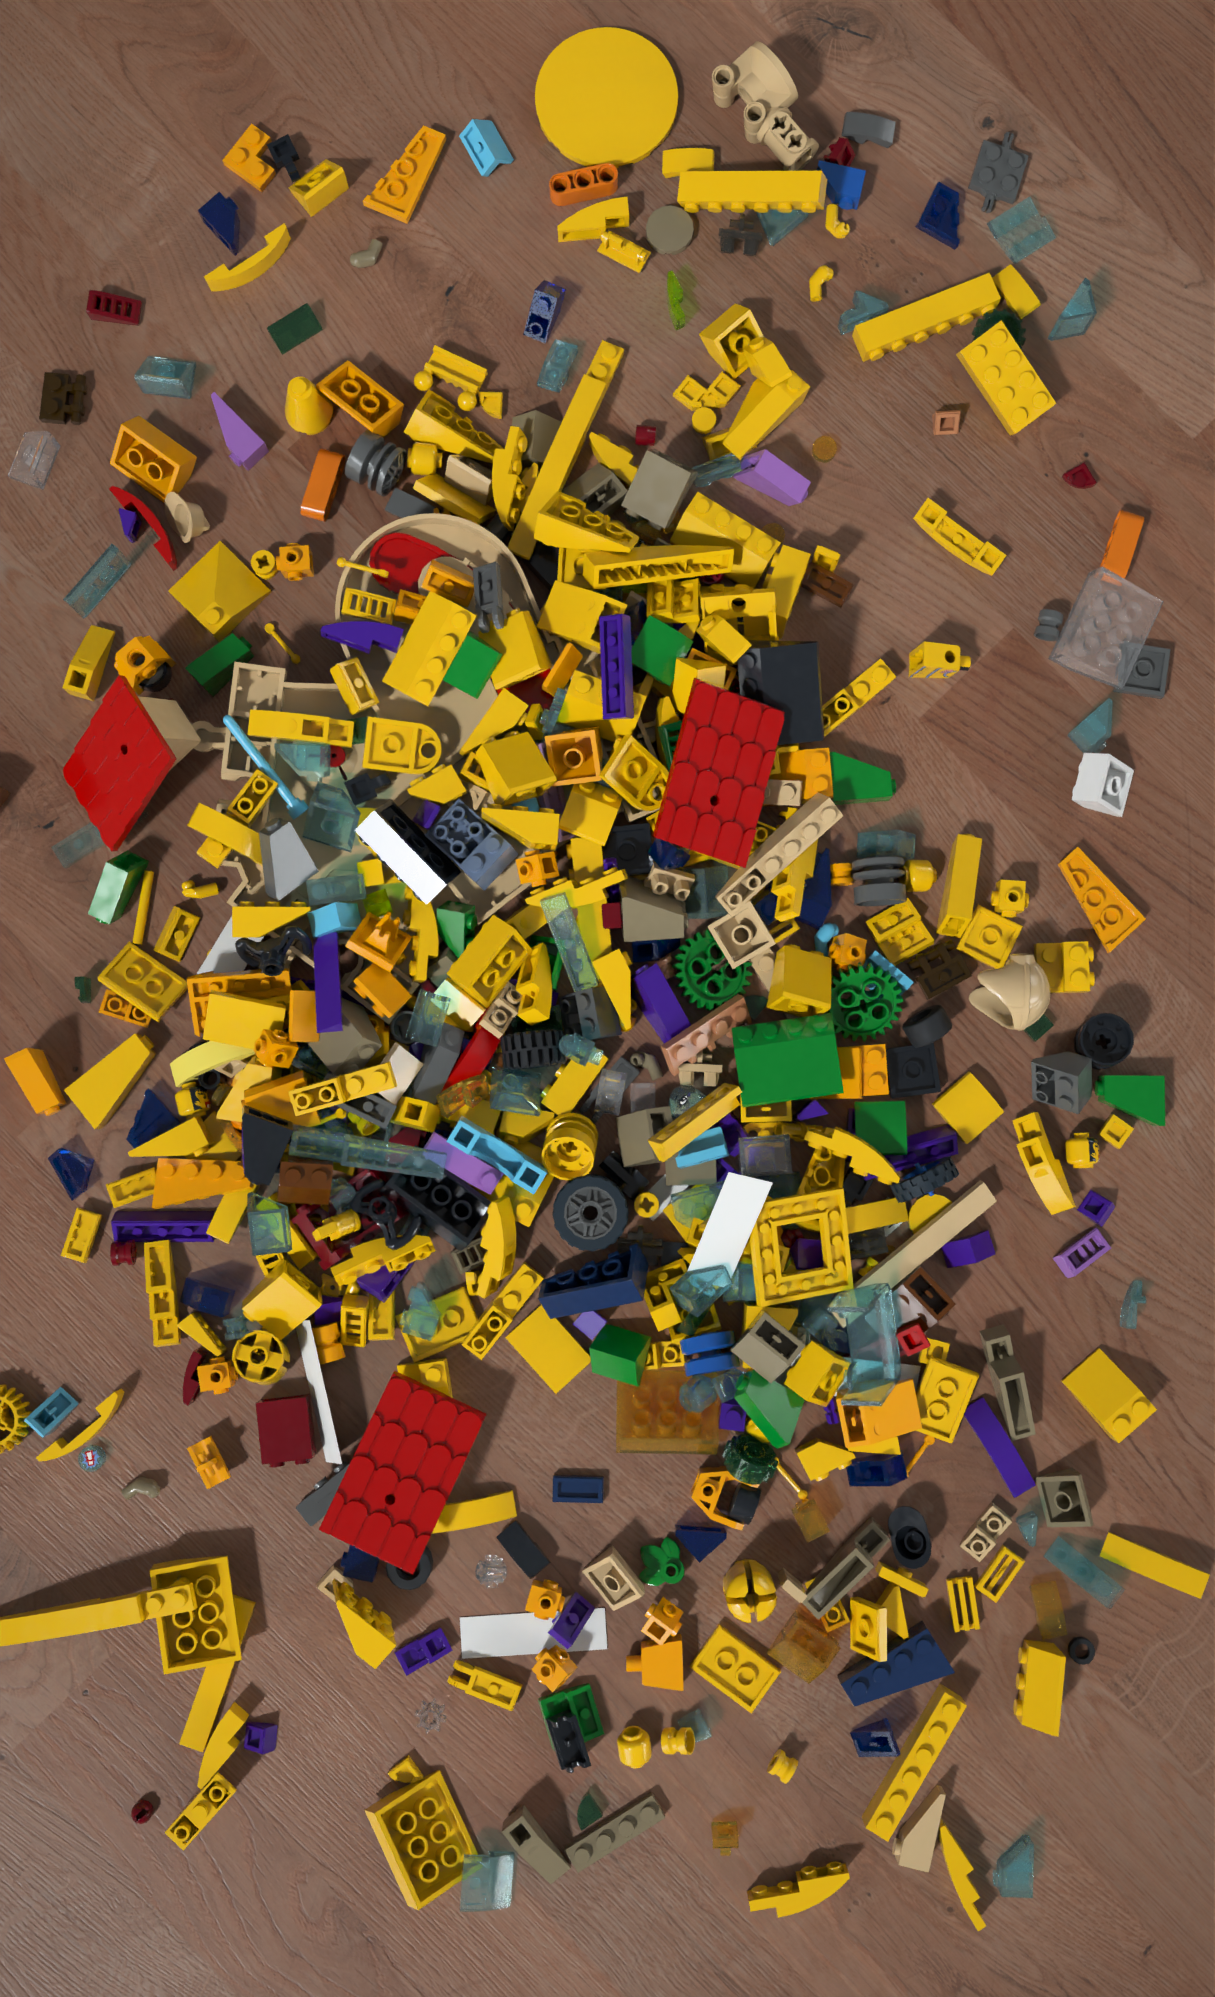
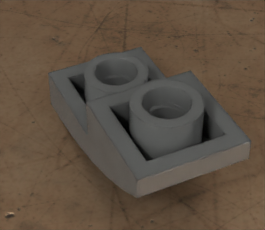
[841,112,896,148]
[385,488,441,518]

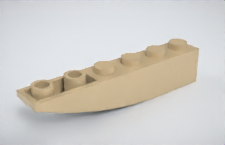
[715,792,843,916]

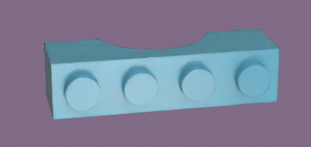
[446,1115,547,1194]

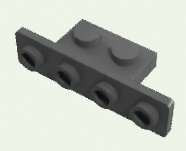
[296,1460,351,1526]

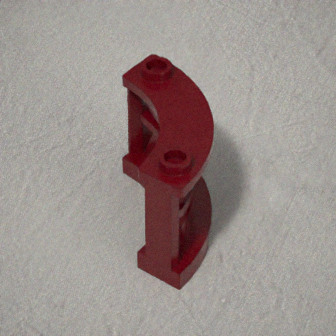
[291,1161,409,1271]

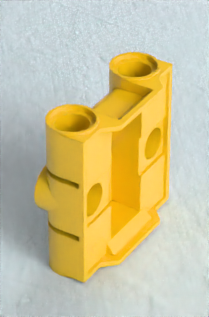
[700,587,779,666]

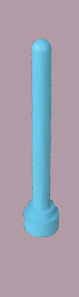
[223,715,309,820]

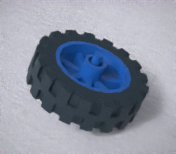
[890,1156,959,1203]

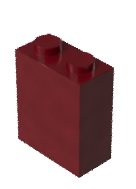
[256,1394,316,1468]

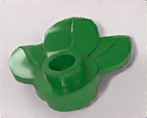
[639,1537,685,1586]

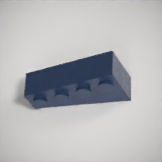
[538,1243,649,1319]
[837,1621,955,1707]

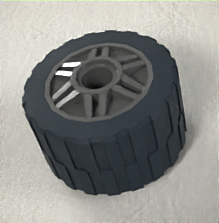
[552,1174,629,1251]

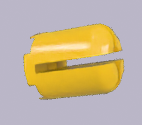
[232,1330,290,1385]
[723,1559,777,1623]

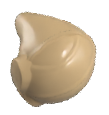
[969,953,1050,1031]

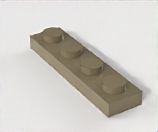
[565,1792,665,1873]

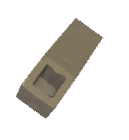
[502,1805,571,1884]

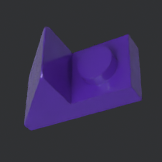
[548,1592,595,1649]

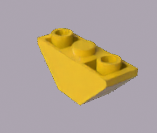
[165,1772,237,1851]

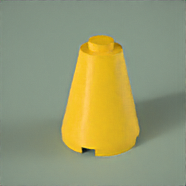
[285,376,333,435]

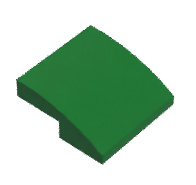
[632,615,694,686]
[854,1101,907,1155]
[538,1683,604,1751]

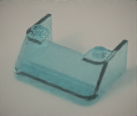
[828,1283,901,1406]

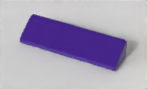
[599,614,634,720]
[313,932,343,1033]
[864,1125,958,1180]
[111,1211,215,1242]

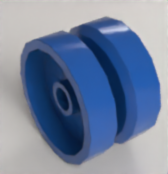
[680,1331,740,1377]

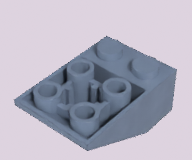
[425,799,518,891]

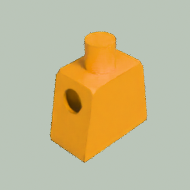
[626,1634,684,1691]

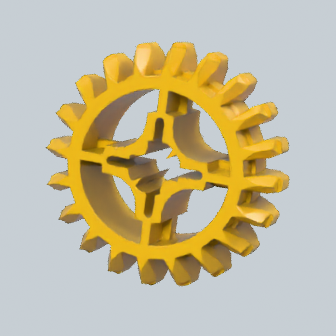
[0,1384,32,1454]

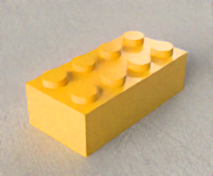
[956,320,1056,436]

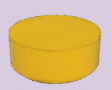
[692,407,716,434]

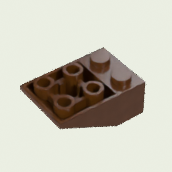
[862,1266,956,1336]

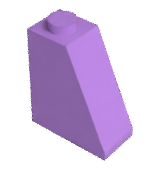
[733,449,811,506]

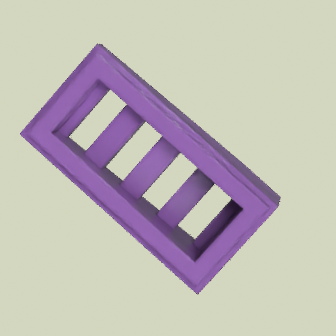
[1053,1227,1111,1278]

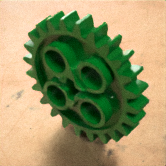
[672,930,752,1011]
[823,962,903,1042]

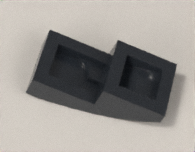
[496,1520,551,1579]

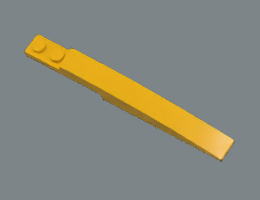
[507,340,624,560]
[0,1582,198,1647]

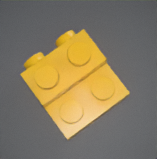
[1034,941,1095,993]

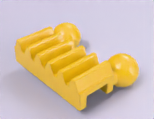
[414,345,488,411]

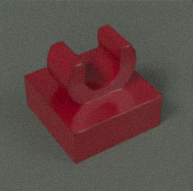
[823,137,855,167]

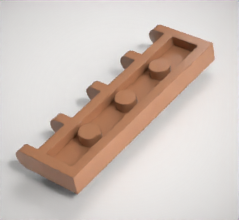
[661,994,752,1076]

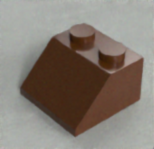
[277,1152,333,1205]

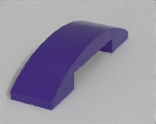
[964,1397,1036,1498]

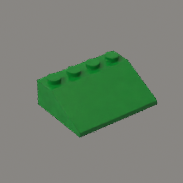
[732,1013,844,1107]

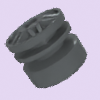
[345,430,407,496]
[852,855,907,906]

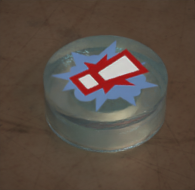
[78,1445,106,1472]

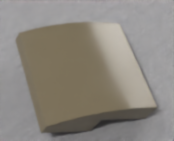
[665,1159,717,1186]

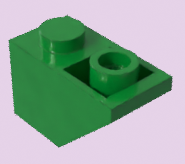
[437,900,477,958]

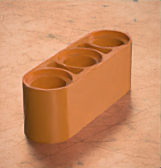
[549,163,618,206]
[300,448,346,522]
[1098,509,1144,583]

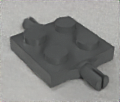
[968,132,1029,213]

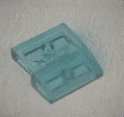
[987,196,1056,264]
[459,1851,514,1912]

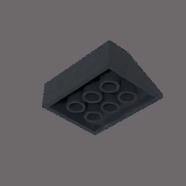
[737,640,824,745]

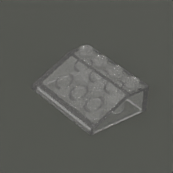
[1048,566,1164,690]

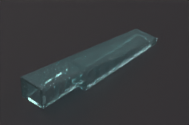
[288,1124,447,1179]

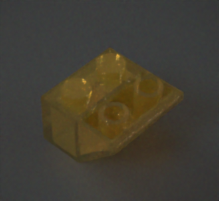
[767,1610,841,1684]

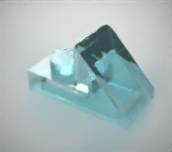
[837,290,889,335]

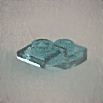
[537,339,578,393]

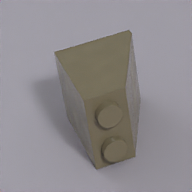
[621,449,699,530]
[619,876,688,942]
[307,998,382,1076]

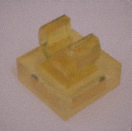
[711,1821,739,1856]

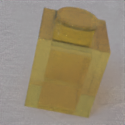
[792,1498,830,1543]

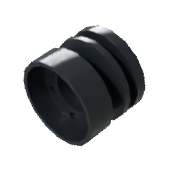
[1074,1013,1134,1069]

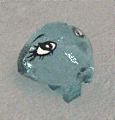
[668,1085,706,1119]

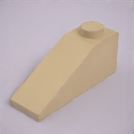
[892,1785,946,1873]

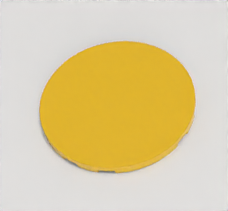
[535,27,678,168]

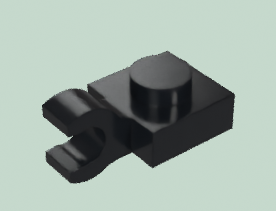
[267,134,301,183]
[344,773,391,806]
[843,1167,874,1208]

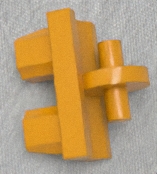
[187,1436,231,1489]

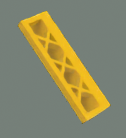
[648,1083,742,1162]

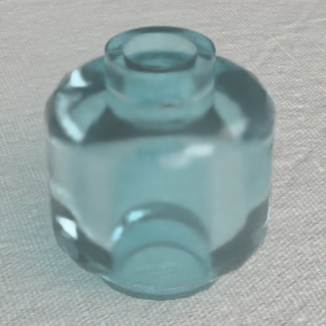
[679,1374,717,1413]

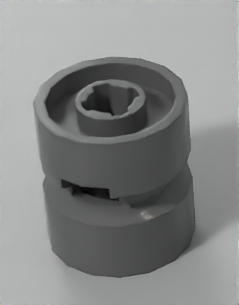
[391,1011,427,1045]

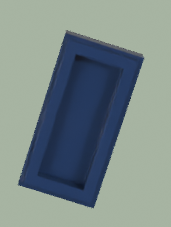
[552,1475,604,1503]

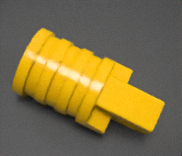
[312,1209,361,1242]

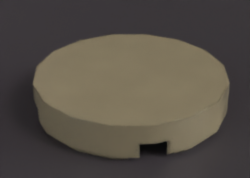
[646,205,694,255]

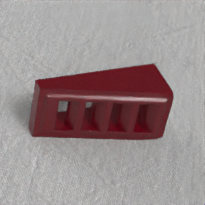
[86,290,142,326]

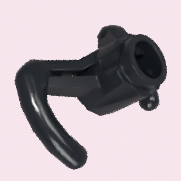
[235,926,312,976]
[350,1178,422,1250]

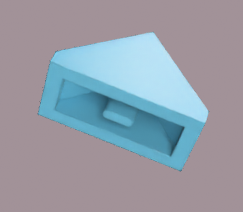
[307,902,362,938]
[24,1387,79,1438]

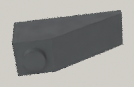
[411,1022,465,1105]
[324,1070,397,1129]

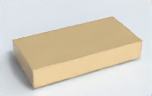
[778,1568,807,1603]

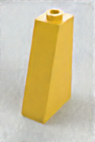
[936,834,982,938]
[64,1034,156,1129]

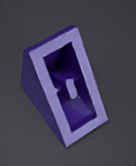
[941,1230,995,1268]

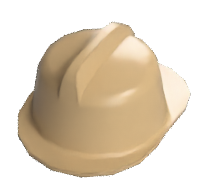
[165,492,210,543]

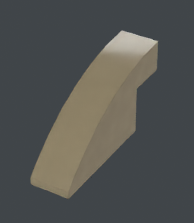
[979,1324,1036,1441]
[802,1516,890,1620]

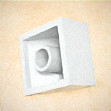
[1072,753,1134,817]

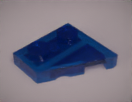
[915,181,960,250]
[126,1089,182,1158]

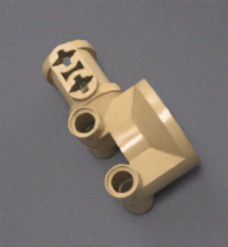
[712,41,819,171]

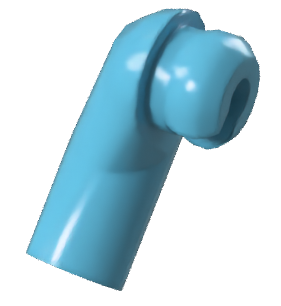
[814,923,839,957]

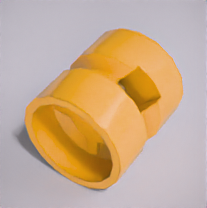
[312,1322,346,1365]

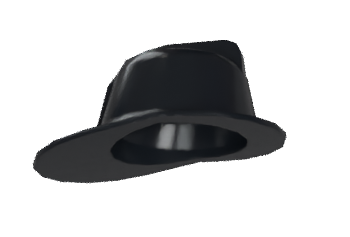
[888,1506,932,1569]

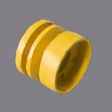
[541,1113,599,1181]

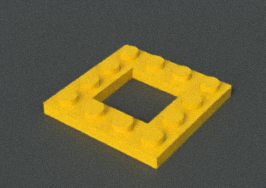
[750,1187,854,1307]

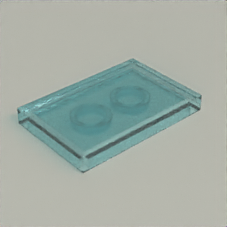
[63,544,131,619]

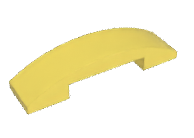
[170,1041,255,1087]

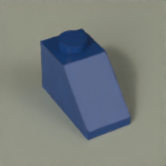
[817,160,866,210]

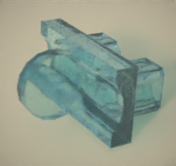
[559,1033,604,1066]

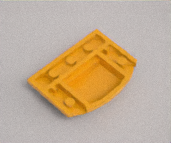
[186,968,292,1037]

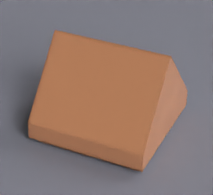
[932,410,960,435]

